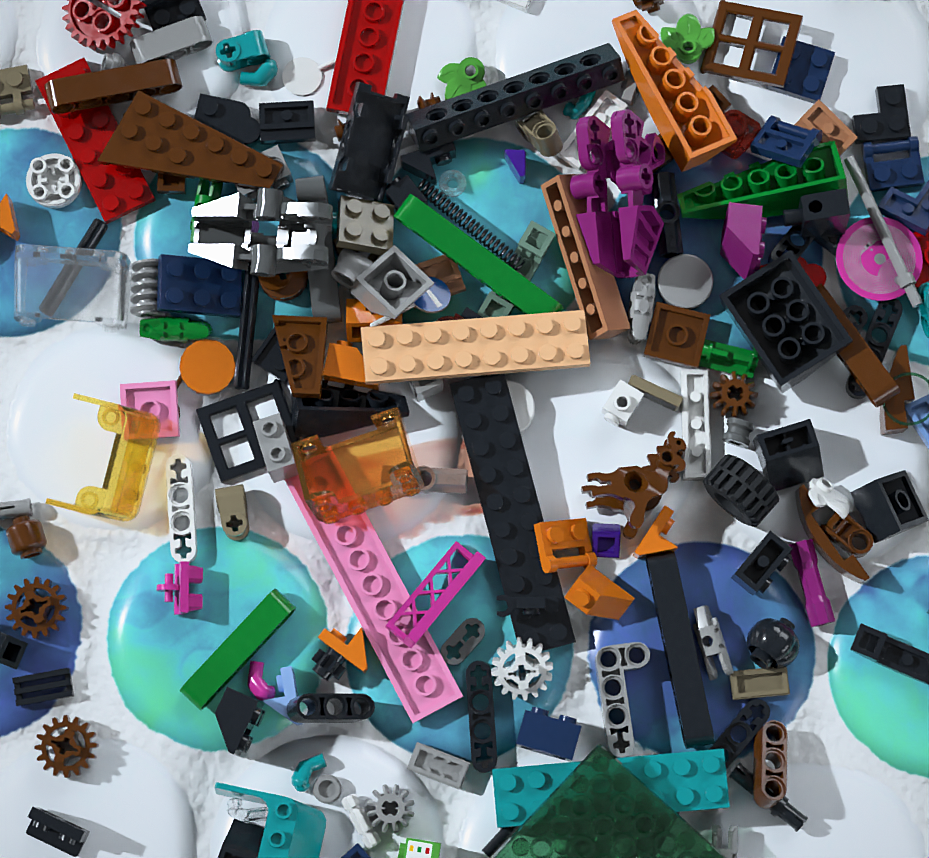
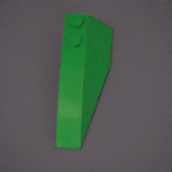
[677,140,848,219]

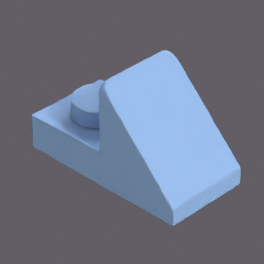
[262,666,303,725]

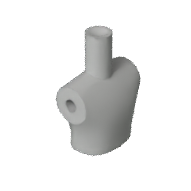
[331,248,373,290]

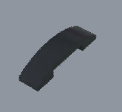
[850,623,929,685]

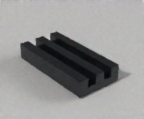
[12,668,74,707]

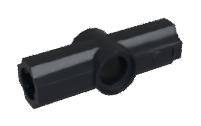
[652,172,683,258]

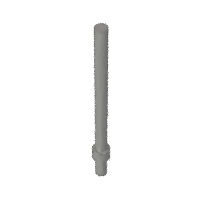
[844,156,923,308]

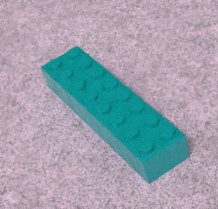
[492,749,730,828]

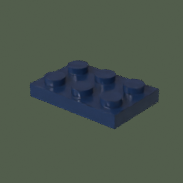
[157,254,242,318]

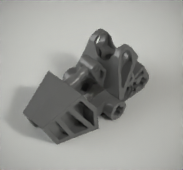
[188,188,333,277]

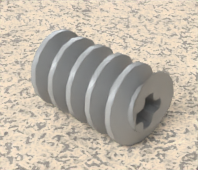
[130,258,165,319]

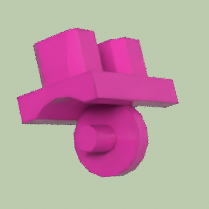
[157,561,203,615]

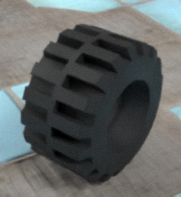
[703,454,779,527]

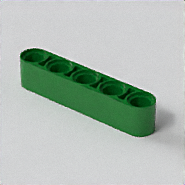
[180,589,296,711]

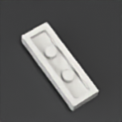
[557,90,628,171]

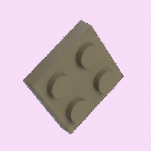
[336,195,394,255]

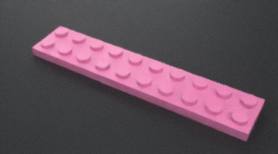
[285,448,463,724]

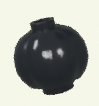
[747,618,800,670]

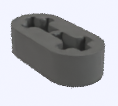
[441,618,485,666]

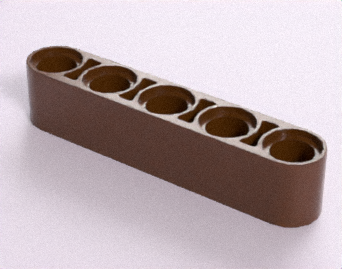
[45,59,183,114]
[816,284,901,408]

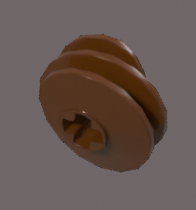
[258,271,308,302]

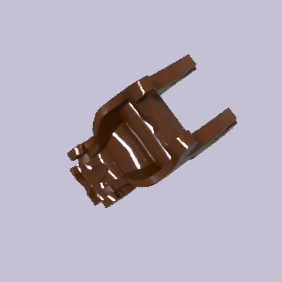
[581,431,686,540]

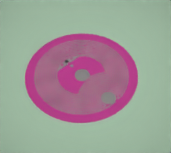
[836,217,923,301]

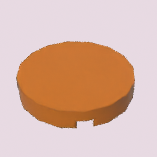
[179,339,235,395]

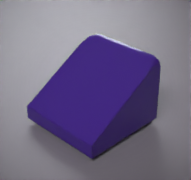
[504,149,526,184]
[591,523,621,558]

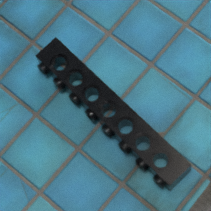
[405,43,625,153]

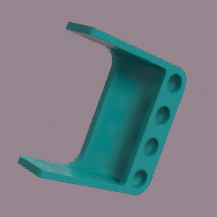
[215,782,326,858]

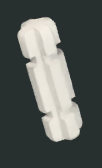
[341,793,381,849]

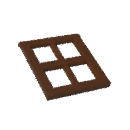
[700,0,803,88]

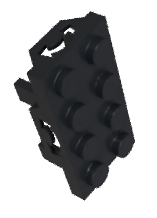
[328,82,410,203]

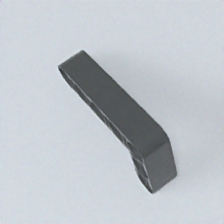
[295,176,342,324]

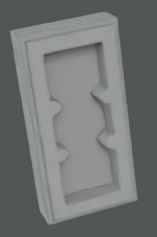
[407,742,470,790]

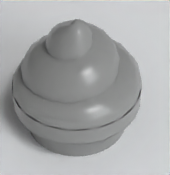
[101,52,128,70]

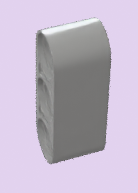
[130,16,213,64]

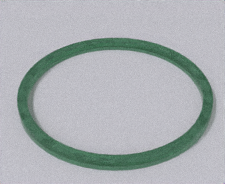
[882,372,929,426]

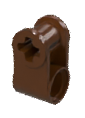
[820,510,873,558]

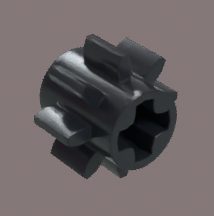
[312,646,347,682]

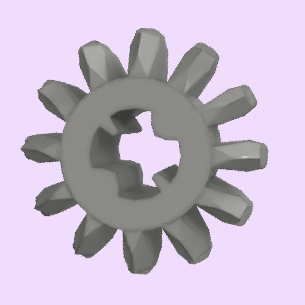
[366,784,415,833]

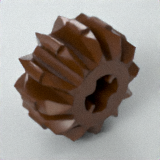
[710,371,758,418]

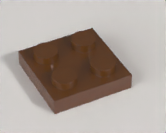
[643,302,711,369]

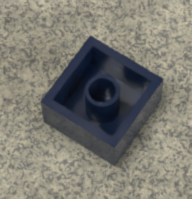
[515,707,582,762]

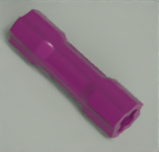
[789,539,835,628]

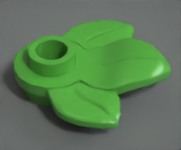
[660,13,715,64]
[437,57,487,100]

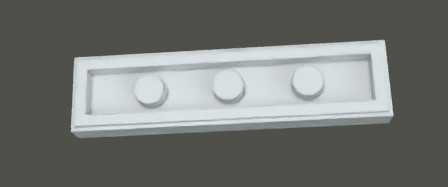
[680,369,711,481]

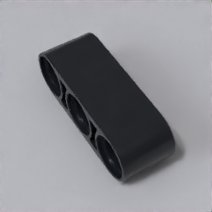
[287,693,375,723]

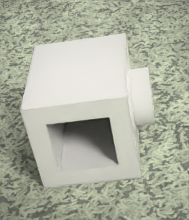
[601,379,644,427]

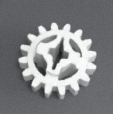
[491,637,553,701]

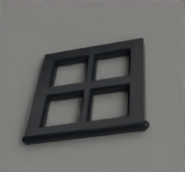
[196,379,305,483]

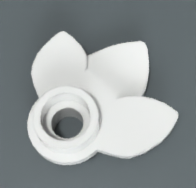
[808,477,855,519]

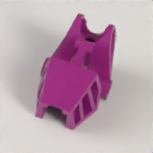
[570,109,665,278]

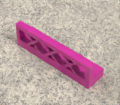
[385,541,486,648]

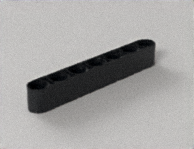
[645,551,715,749]

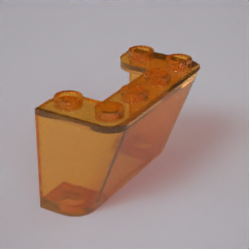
[291,407,424,524]

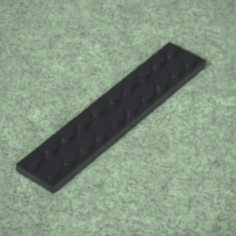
[449,374,576,655]

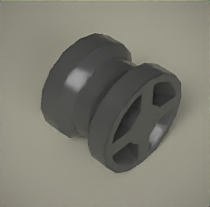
[722,417,755,448]

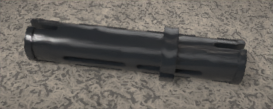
[728,763,808,832]

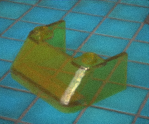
[45,393,161,522]

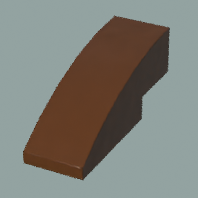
[879,345,915,435]

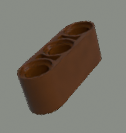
[753,720,788,809]

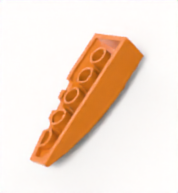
[611,10,737,172]

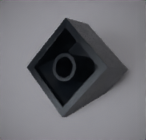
[850,470,929,544]

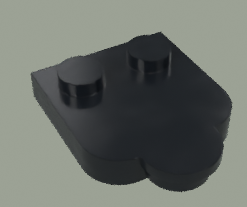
[194,93,260,145]

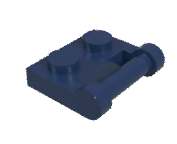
[750,115,823,168]
[861,136,925,192]

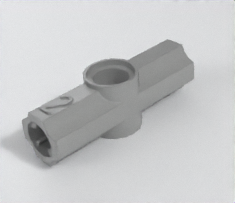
[381,465,468,494]

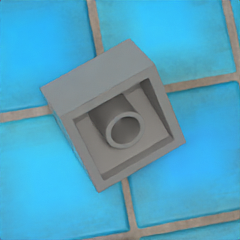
[351,245,434,319]

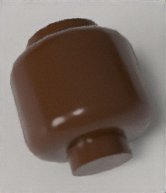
[6,515,47,559]

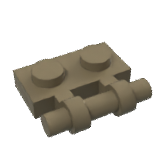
[0,65,35,119]

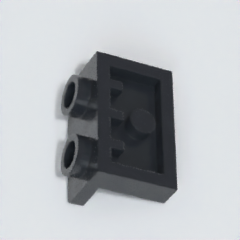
[142,0,207,31]
[26,806,90,857]

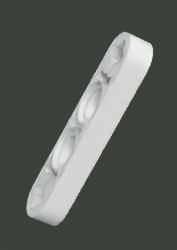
[166,454,198,563]

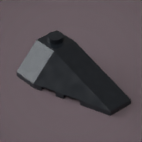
[291,379,410,439]

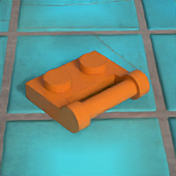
[534,518,597,573]

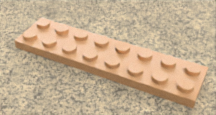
[361,310,591,385]

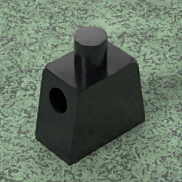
[783,188,850,237]

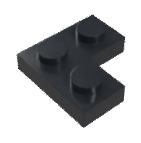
[852,84,911,145]

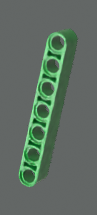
[393,194,564,314]

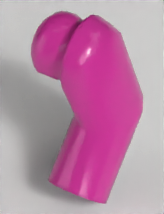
[247,661,276,701]

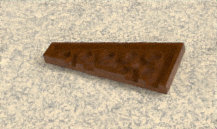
[98,90,284,189]

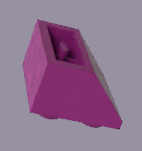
[720,202,767,279]

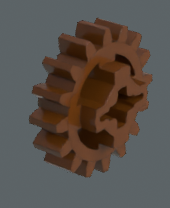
[5,577,69,639]
[34,715,99,778]

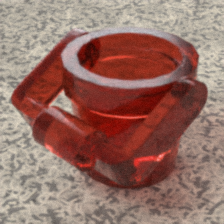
[721,109,761,159]

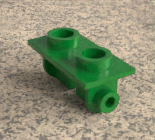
[699,339,759,379]

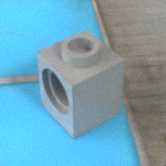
[408,379,444,402]

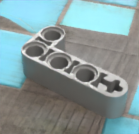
[595,642,650,758]

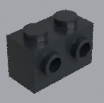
[731,530,793,596]

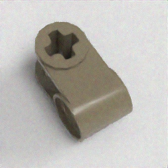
[515,110,563,157]
[215,484,249,541]

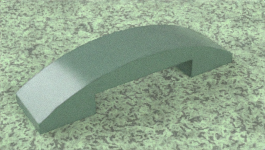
[477,220,556,318]

